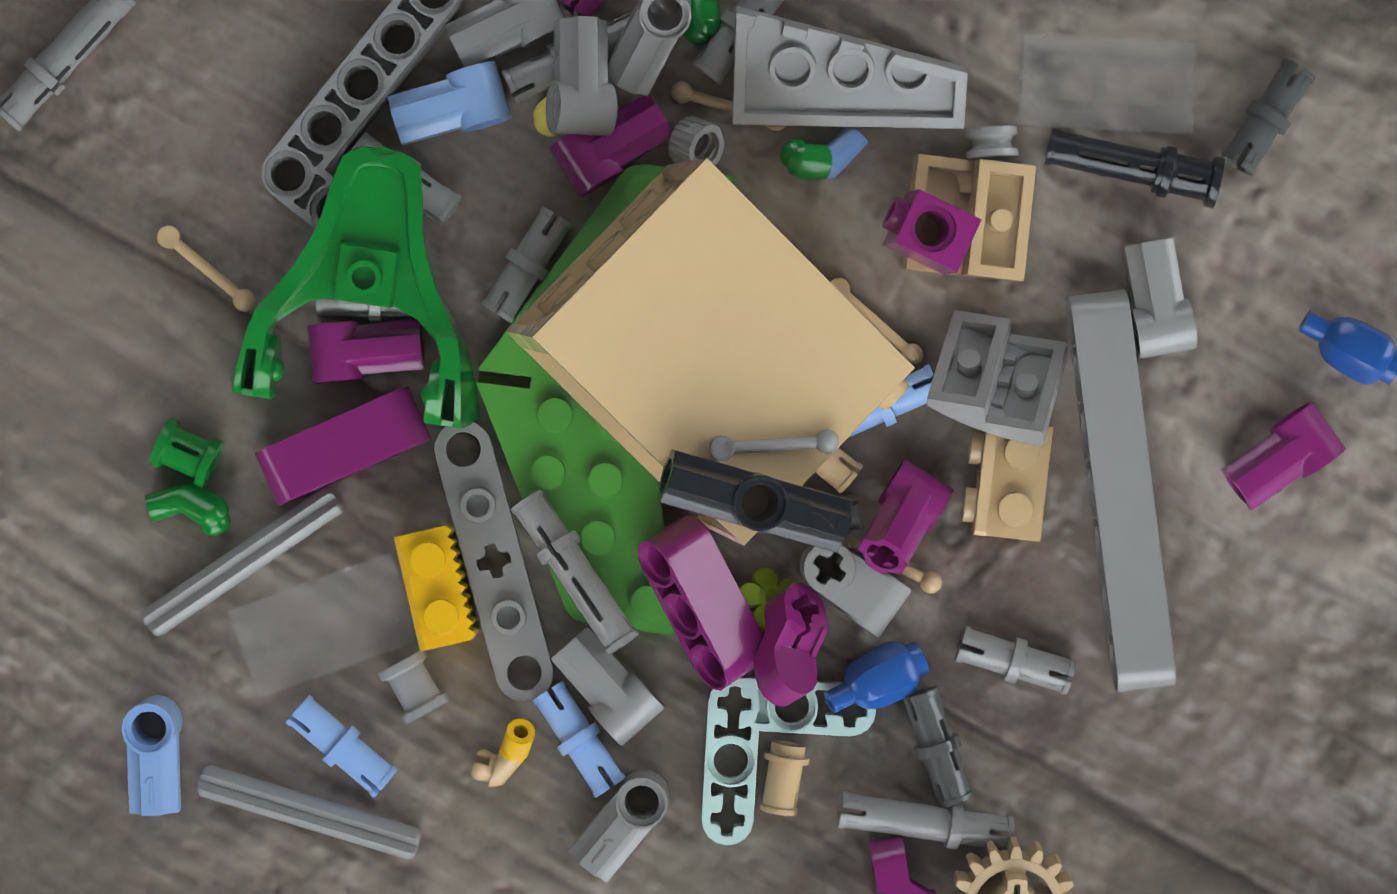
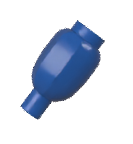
[1298,311,1397,385]
[824,641,929,713]

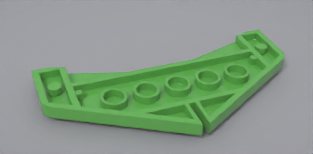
[476,164,732,635]

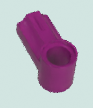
[550,94,672,198]
[307,320,425,384]
[1221,401,1346,510]
[858,459,954,574]

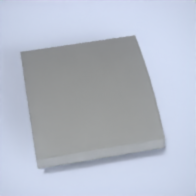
[927,310,1068,446]

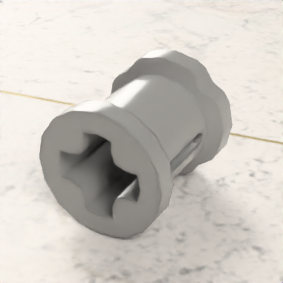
[377,650,451,725]

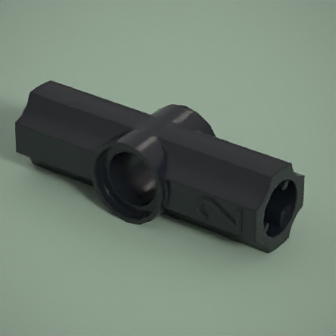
[657,449,853,553]

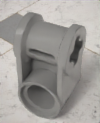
[799,545,912,638]

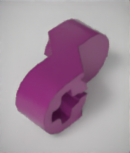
[753,583,828,706]
[868,836,936,894]

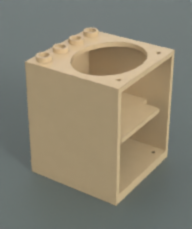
[505,158,915,546]

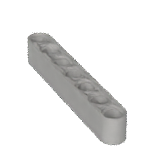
[1066,289,1176,692]

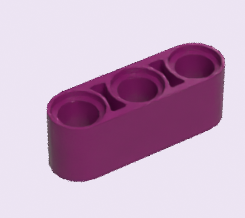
[255,386,432,507]
[637,515,764,691]

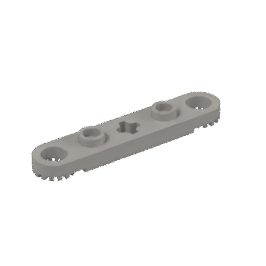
[434,422,554,702]

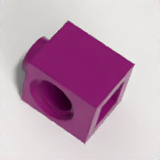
[882,189,982,275]

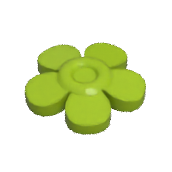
[739,567,795,632]

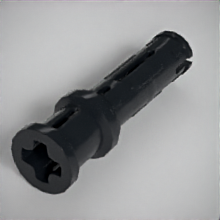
[1044,128,1225,209]

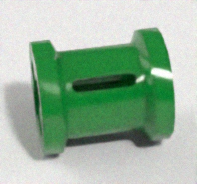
[149,418,224,488]

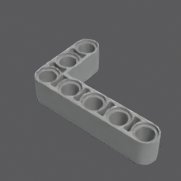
[261,0,463,229]

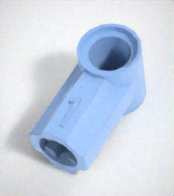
[388,61,512,146]
[121,695,183,816]

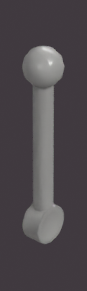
[709,429,839,461]

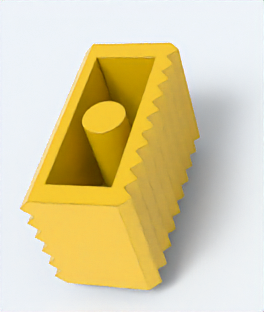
[394,524,480,652]

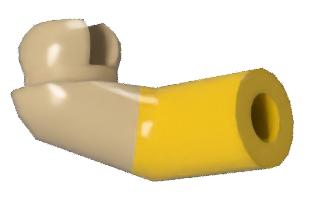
[471,718,535,787]

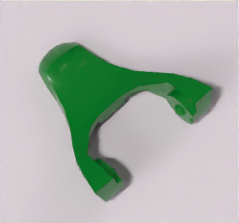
[230,146,480,428]

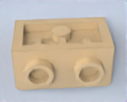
[961,426,1053,542]

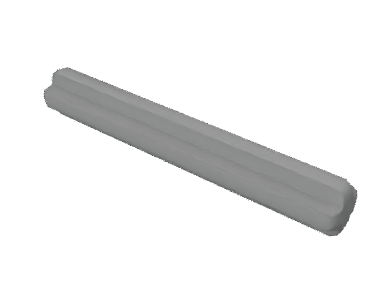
[141,487,344,636]
[197,765,421,860]

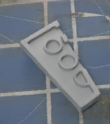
[732,6,968,129]

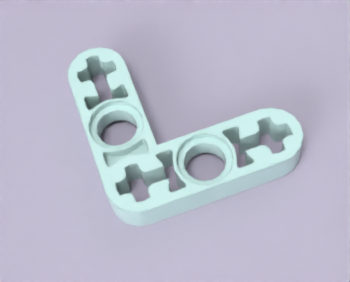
[701,676,876,845]

